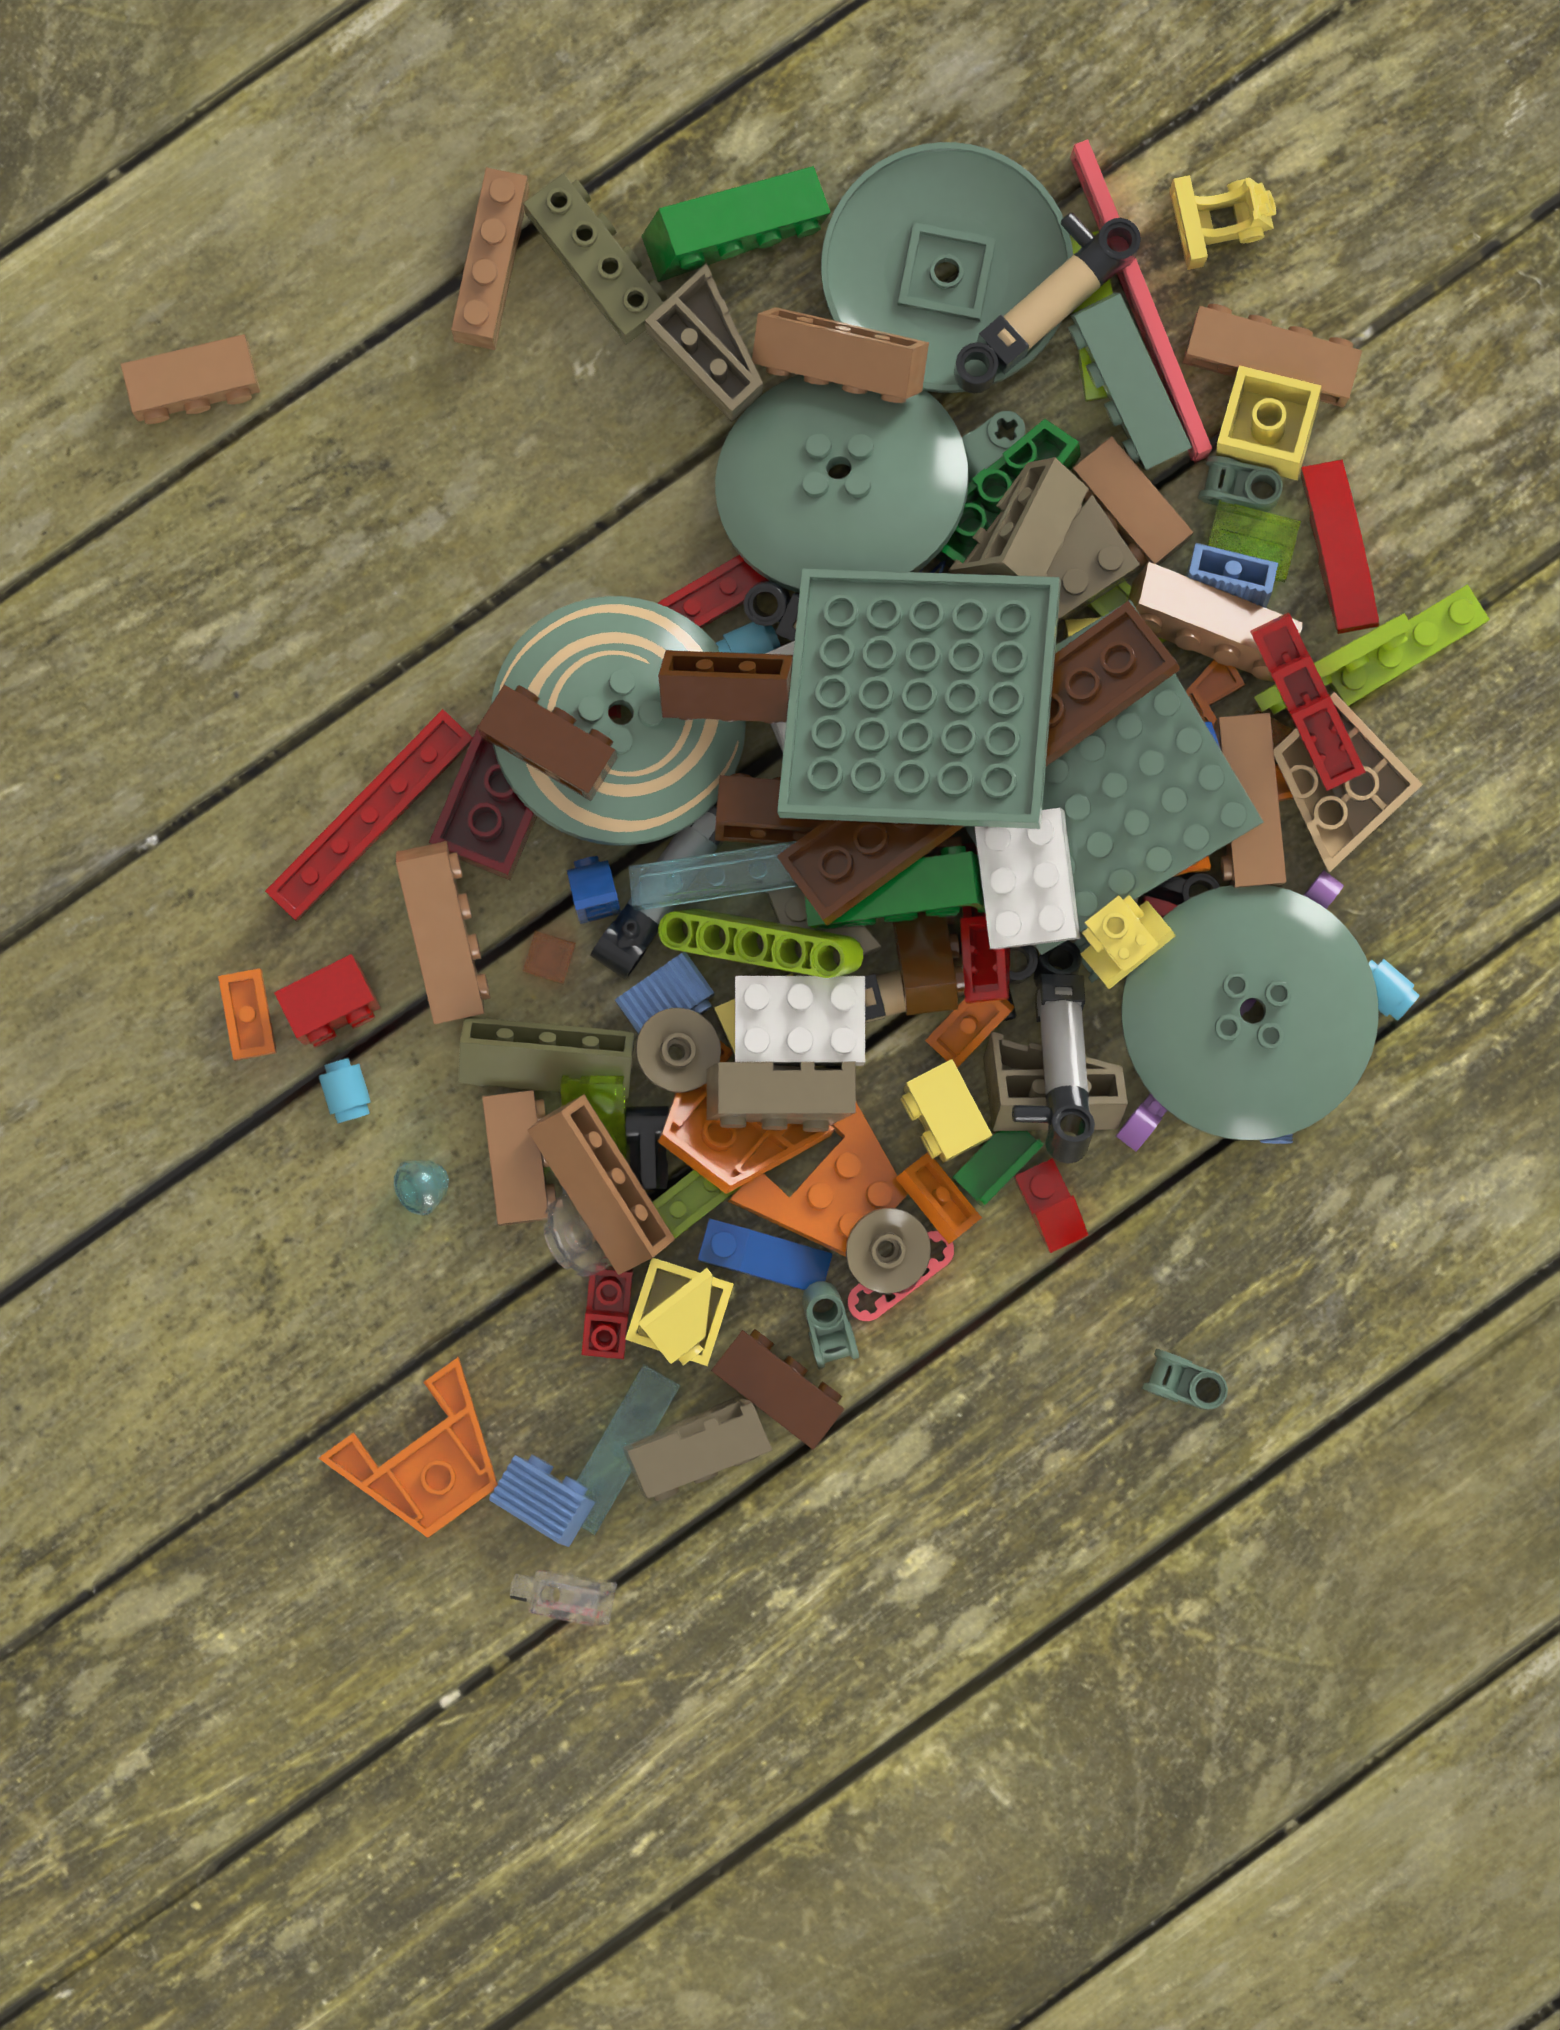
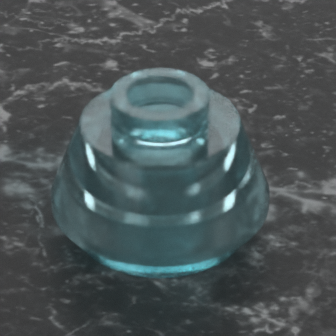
[394,1160,449,1216]

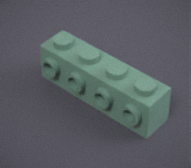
[1068,293,1192,470]

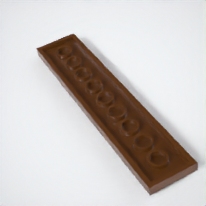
[777,601,1180,925]

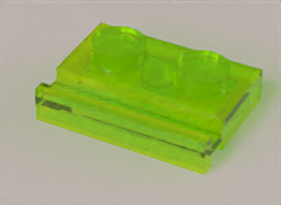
[1207,500,1301,583]
[561,1075,627,1159]

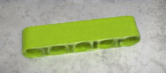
[658,909,863,978]

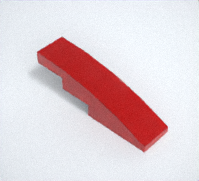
[1301,459,1379,634]
[1250,612,1366,791]
[960,843,1010,1003]

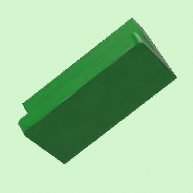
[952,1131,1044,1207]

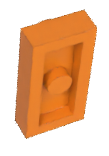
[218,968,277,1061]
[925,998,1015,1068]
[896,1152,982,1244]

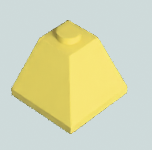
[638,1268,713,1366]

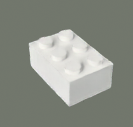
[975,808,1081,950]
[735,976,865,1066]

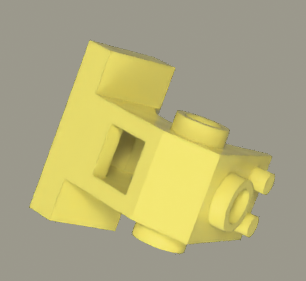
[1170,175,1276,270]
[1080,895,1176,989]

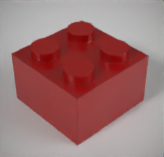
[274,954,381,1048]

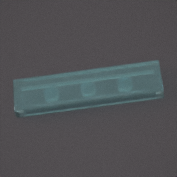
[629,841,798,911]
[577,1364,681,1535]

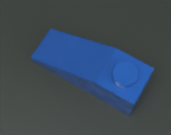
[567,856,621,924]
[698,1218,832,1290]

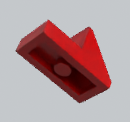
[1013,1158,1088,1253]

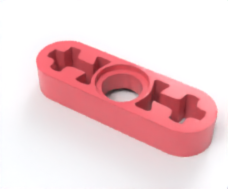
[847,1231,954,1322]

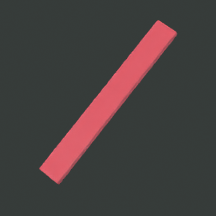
[1070,139,1212,462]

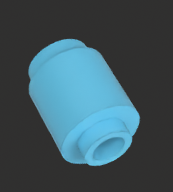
[716,622,781,654]
[1368,959,1420,1021]
[318,1058,371,1124]

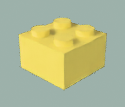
[1216,365,1321,481]
[900,1059,992,1164]
[625,1258,734,1366]

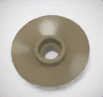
[636,1008,721,1093]
[846,1208,931,1293]

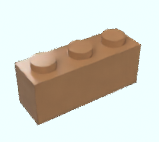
[121,334,260,424]
[1072,436,1194,568]
[482,1090,557,1226]

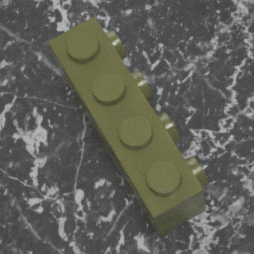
[523,173,667,345]
[458,1017,635,1098]

